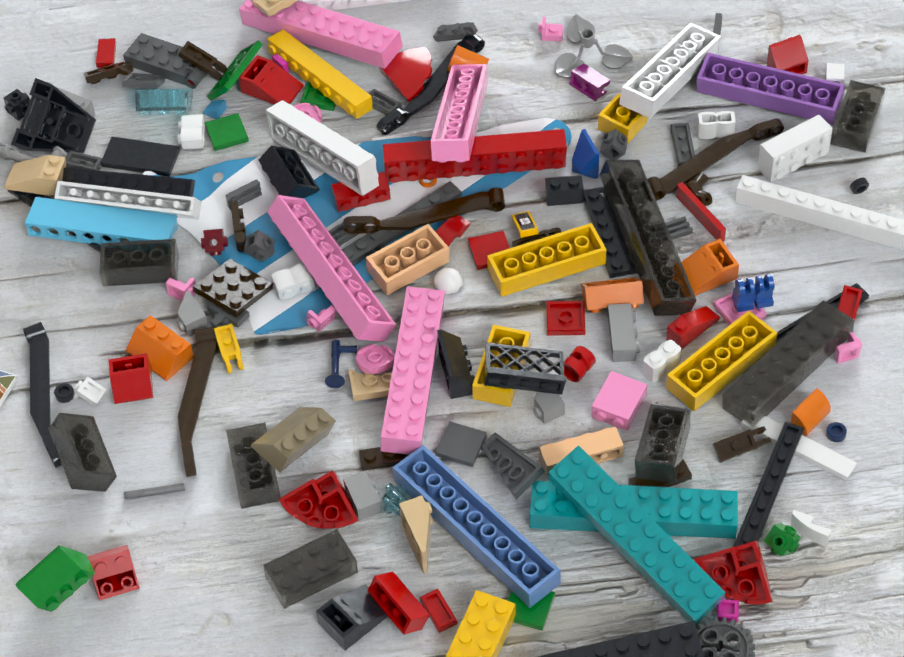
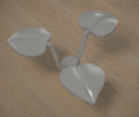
[556,14,633,78]

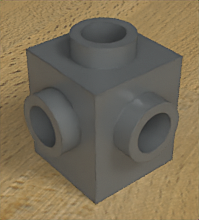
[600,129,628,161]
[244,230,275,262]

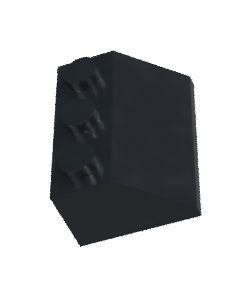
[258,145,320,199]
[437,329,475,399]

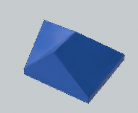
[572,129,599,179]

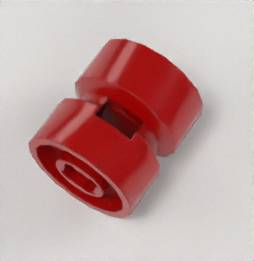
[564,346,596,383]

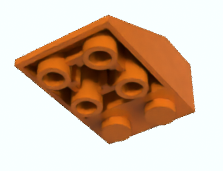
[670,239,739,299]

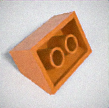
[580,277,644,313]
[126,315,194,382]

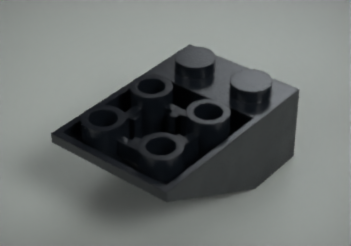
[316,584,388,651]

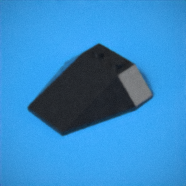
[11,78,96,153]

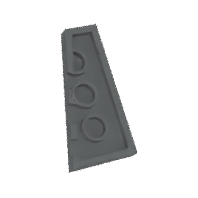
[481,432,545,500]

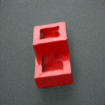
[436,215,471,247]

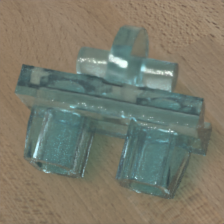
[382,483,413,516]

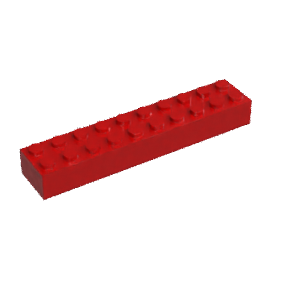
[383,129,567,183]

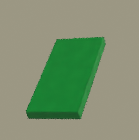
[207,40,263,101]

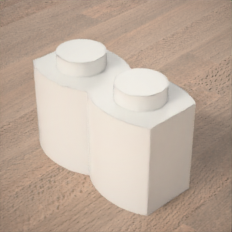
[697,111,736,139]
[178,114,205,150]
[271,263,315,299]
[643,340,681,383]

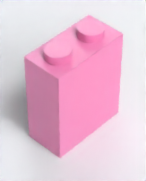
[592,371,647,431]

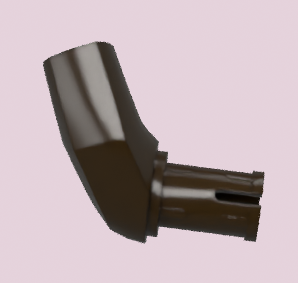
[686,173,713,206]

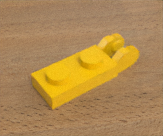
[214,324,244,373]

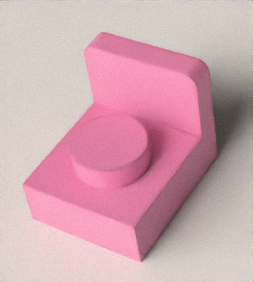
[538,17,563,41]
[166,278,196,301]
[306,305,337,332]
[834,332,862,364]

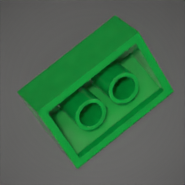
[15,545,95,612]

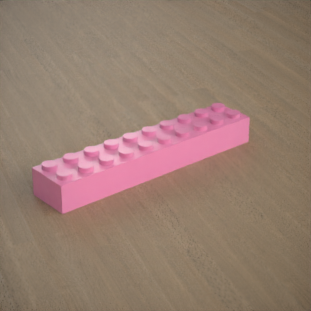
[239,0,403,69]
[431,64,488,163]
[267,195,396,342]
[381,286,445,455]

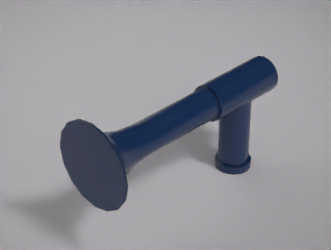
[325,339,357,388]

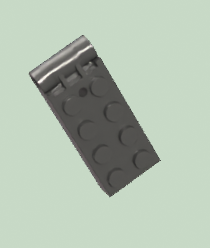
[123,33,207,89]

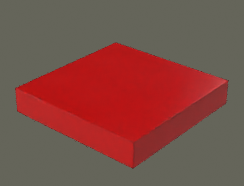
[468,230,510,270]
[546,301,586,336]

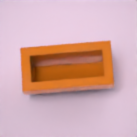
[447,45,489,71]
[791,388,831,436]

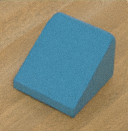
[203,100,227,119]

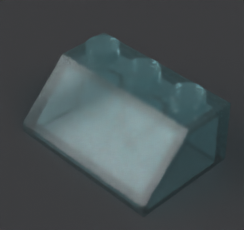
[135,88,193,115]

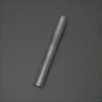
[124,483,185,500]

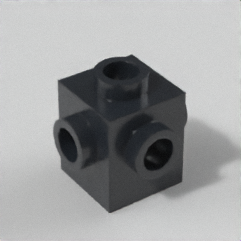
[3,89,30,121]

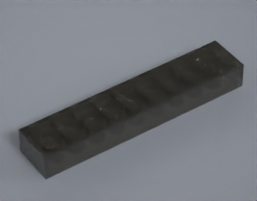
[599,160,697,316]

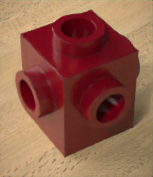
[201,229,228,256]

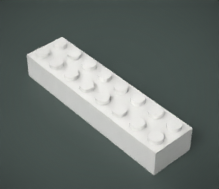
[619,23,721,118]
[266,100,379,196]

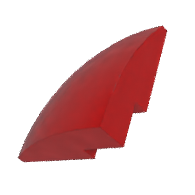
[379,47,433,102]
[279,470,359,529]
[694,541,773,604]

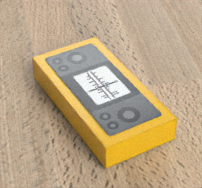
[511,211,539,238]

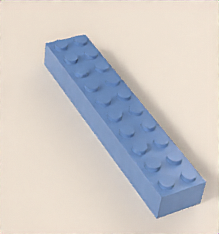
[393,445,561,608]

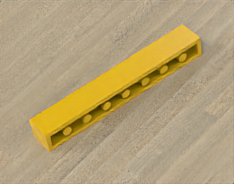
[267,29,373,119]

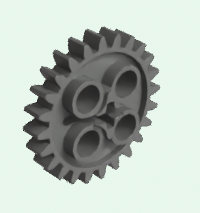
[696,617,755,657]

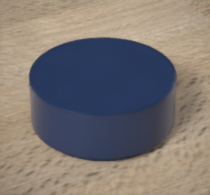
[826,422,847,443]

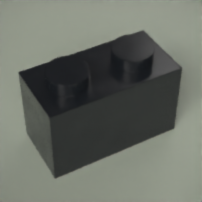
[545,175,584,206]

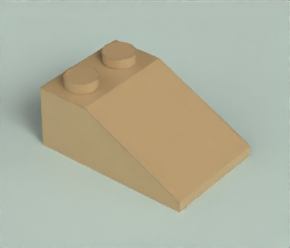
[4,155,66,196]
[399,495,433,574]

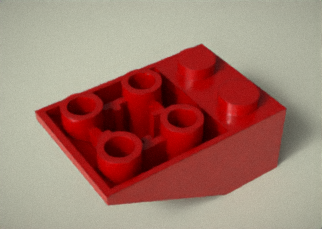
[239,55,304,105]

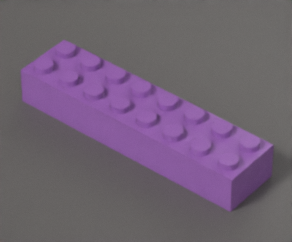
[697,53,845,125]

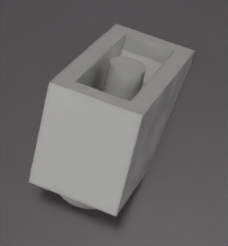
[177,291,208,337]
[533,392,565,424]

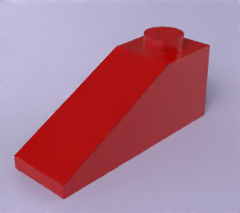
[666,306,720,350]

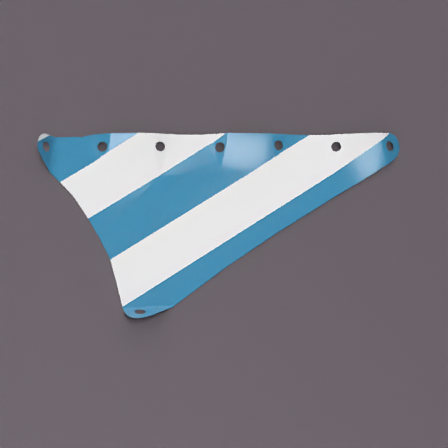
[142,118,572,335]

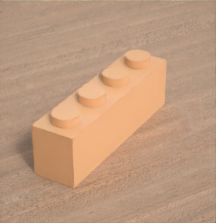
[539,427,624,477]

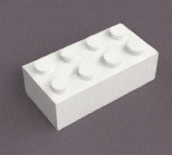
[757,115,832,182]

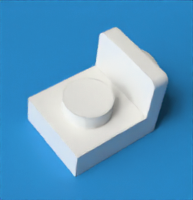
[73,376,107,406]

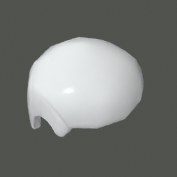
[434,267,463,295]

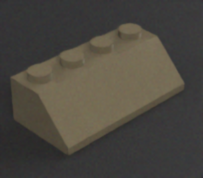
[251,407,336,472]

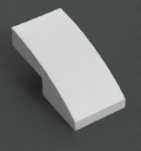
[790,510,831,547]

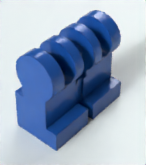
[732,274,775,313]

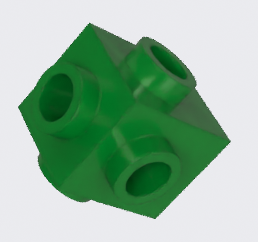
[764,523,801,556]

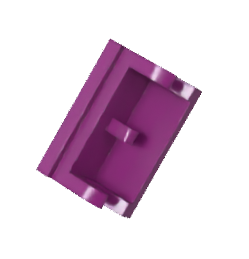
[569,63,610,101]

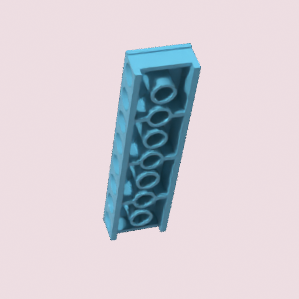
[25,197,178,254]

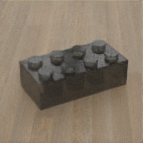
[830,80,886,153]
[99,239,179,286]
[635,405,691,483]
[49,413,117,492]
[226,422,281,509]
[263,529,358,609]

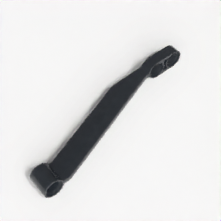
[376,34,485,135]
[23,322,65,468]

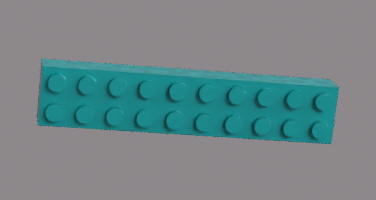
[548,445,726,626]
[530,481,738,539]

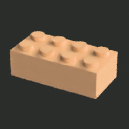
[366,224,449,296]

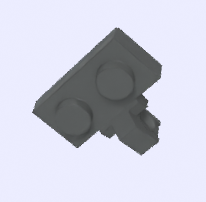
[208,303,250,328]

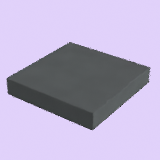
[122,73,165,89]
[435,421,487,467]

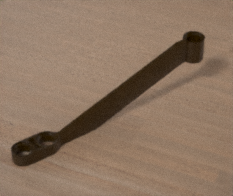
[644,119,784,201]
[343,187,505,234]
[178,327,217,477]

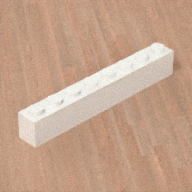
[54,181,202,220]

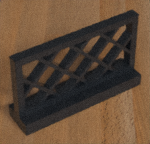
[484,342,566,395]

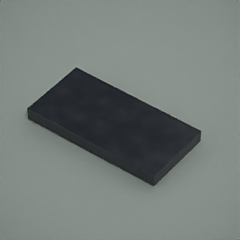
[101,137,180,177]

